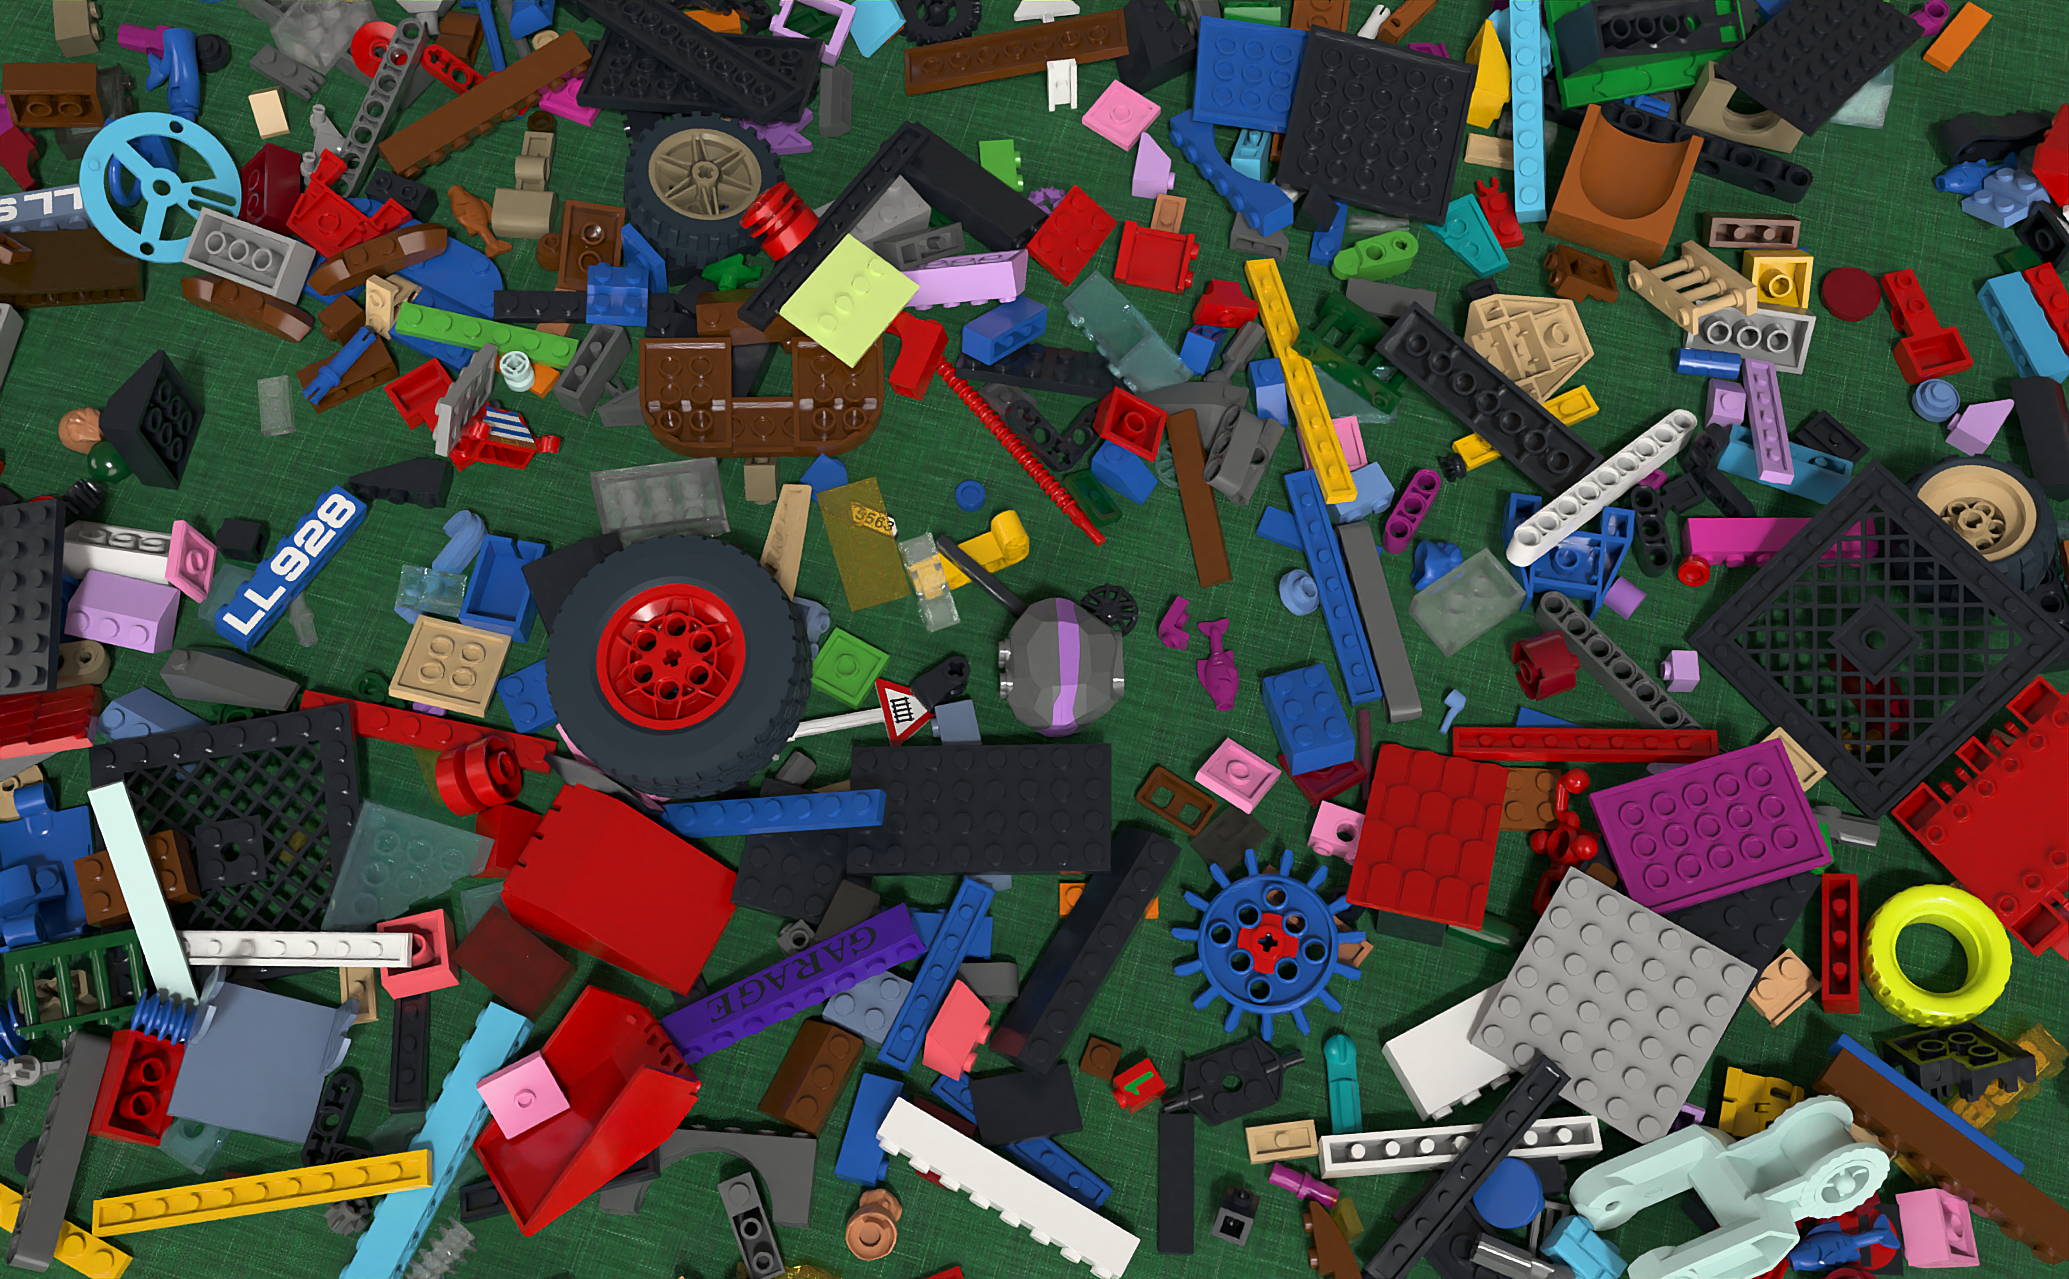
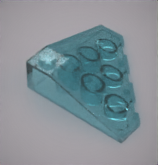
[320,797,495,932]

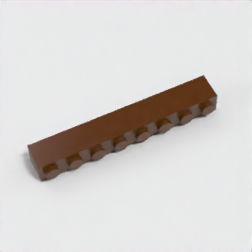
[378,29,592,180]
[1811,1048,2069,1265]

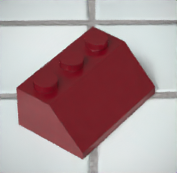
[238,142,302,237]

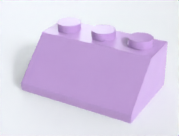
[64,569,181,653]

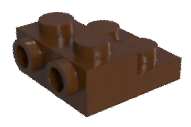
[1544,243,1620,303]

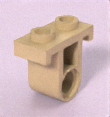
[365,274,423,340]

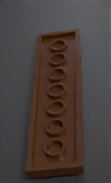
[904,8,1129,96]

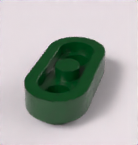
[352,672,407,711]

